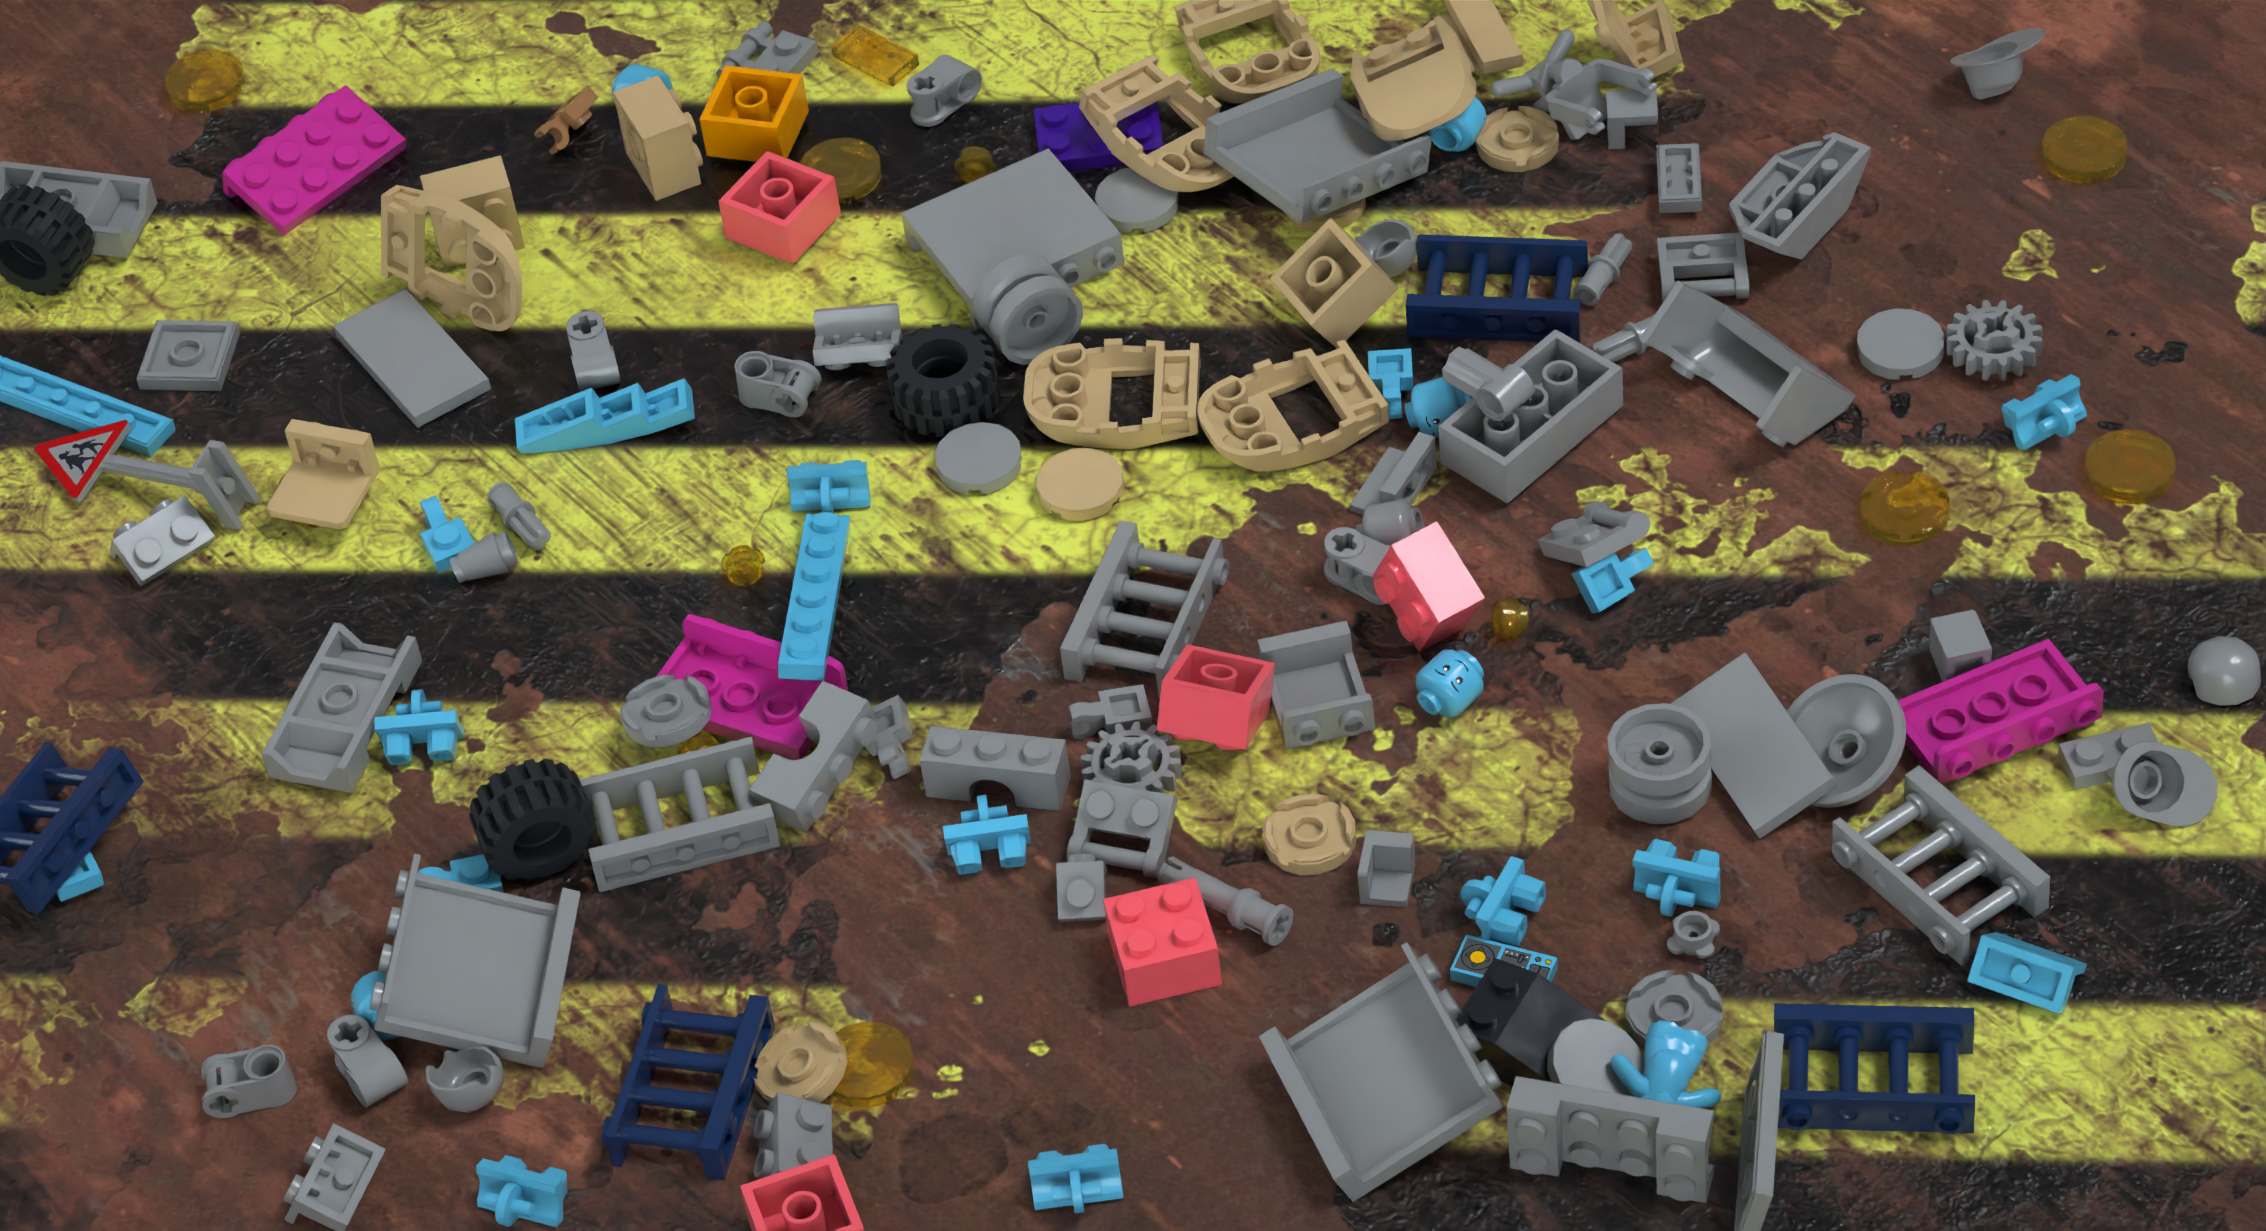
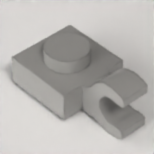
[1069,684,1152,739]
[865,695,913,779]

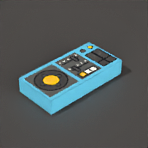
[1450,934,1558,987]

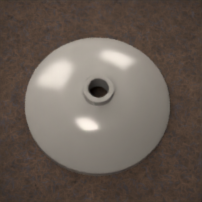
[1787,674,1906,808]

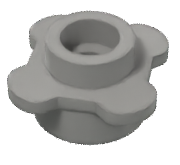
[1667,911,1720,959]

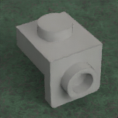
[1056,854,1107,922]

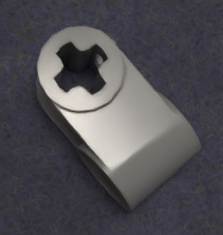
[906,54,982,127]
[566,311,621,392]
[734,351,821,417]
[1324,527,1390,605]
[327,1015,408,1108]
[201,1045,298,1118]

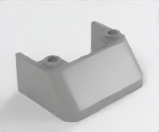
[1639,280,1856,448]

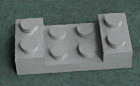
[0,161,158,258]
[261,622,422,793]
[1506,1076,1715,1203]

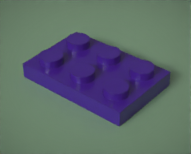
[1034,101,1163,172]

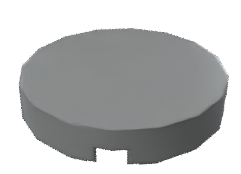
[1095,168,1179,233]
[1857,308,1945,380]
[935,422,1022,494]
[619,674,712,748]
[1626,970,1723,1048]
[1547,1018,1645,1097]

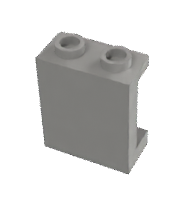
[1258,620,1375,749]

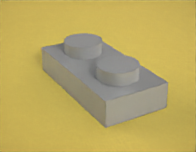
[2058,723,2159,790]

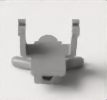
[1491,30,1657,140]

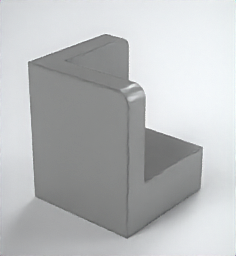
[1606,89,1658,150]
[1929,610,1992,682]
[1358,830,1416,908]

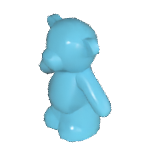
[1610,1020,1721,1109]

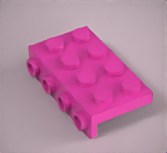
[222,85,406,236]
[656,614,848,760]
[1898,638,2104,784]

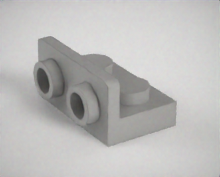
[283,1123,386,1231]

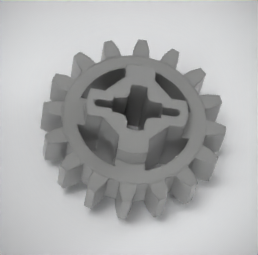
[1946,300,2042,381]
[1081,721,1182,793]

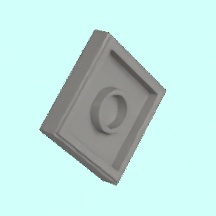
[136,320,240,391]

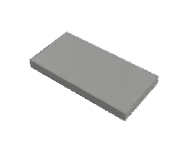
[333,288,491,428]
[1671,652,1838,839]
[1734,1031,1784,1231]

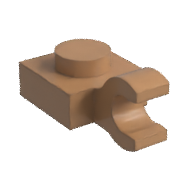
[534,86,599,155]

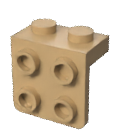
[1588,0,1683,77]
[267,419,380,529]

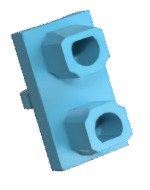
[2001,374,2087,451]
[787,460,871,513]
[374,689,464,765]
[943,795,1031,875]
[1633,839,1721,917]
[1460,856,1546,946]
[1028,1144,1123,1214]
[476,1155,568,1228]

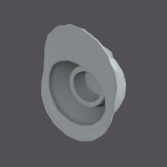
[1950,28,2045,100]
[2107,741,2218,827]

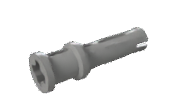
[1158,856,1293,946]

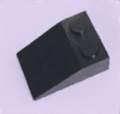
[1456,958,1606,1086]

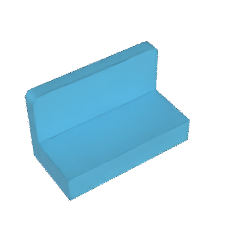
[1967,932,2087,1014]

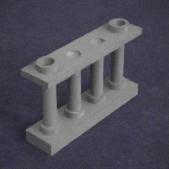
[1060,520,1229,698]
[580,737,780,892]
[1831,766,2050,966]

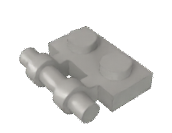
[716,21,818,78]

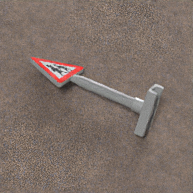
[34,420,260,530]

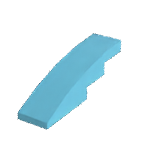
[515,378,695,454]

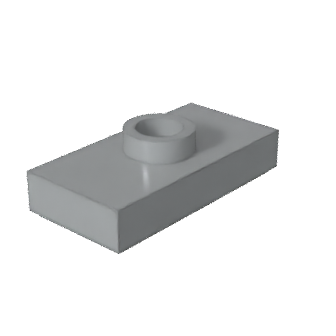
[1656,143,1702,213]

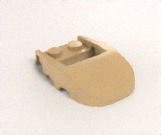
[1174,0,1320,103]
[1350,15,1476,141]
[1079,55,1234,192]
[381,185,522,331]
[1023,338,1201,449]
[1197,340,1389,471]

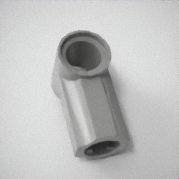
[1442,346,1535,422]

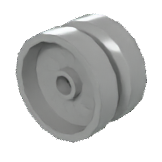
[972,253,1083,365]
[1607,703,1712,824]

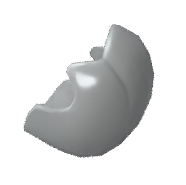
[1355,219,1417,278]
[2188,636,2261,705]
[426,1046,505,1113]

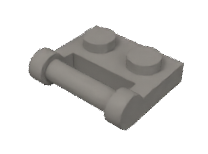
[1657,232,1749,304]
[1538,501,1650,567]
[1067,779,1178,879]

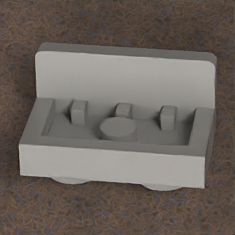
[813,303,902,370]
[109,495,215,587]
[753,1092,833,1179]

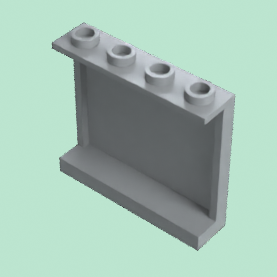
[1203,69,1432,224]
[901,148,1124,330]
[369,853,581,1068]
[1259,942,1504,1202]

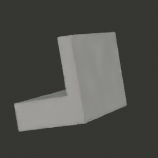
[1350,432,1437,515]

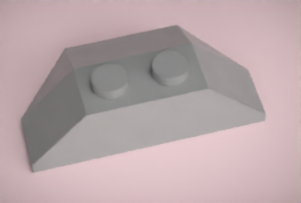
[1729,132,1871,260]

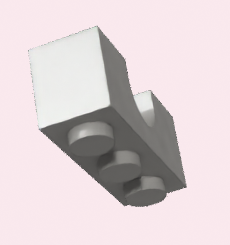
[749,681,879,833]
[920,726,1071,811]

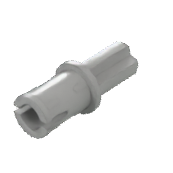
[1573,233,1632,306]
[1592,314,1655,363]
[487,482,551,550]

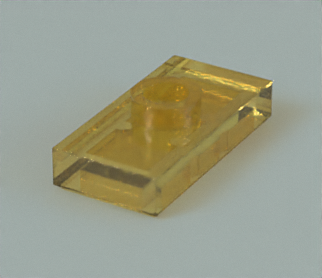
[831,24,919,87]

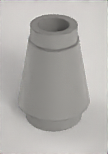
[449,531,519,583]

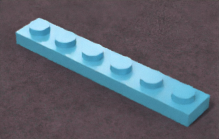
[778,512,850,681]

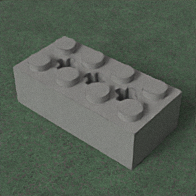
[1438,329,1623,503]

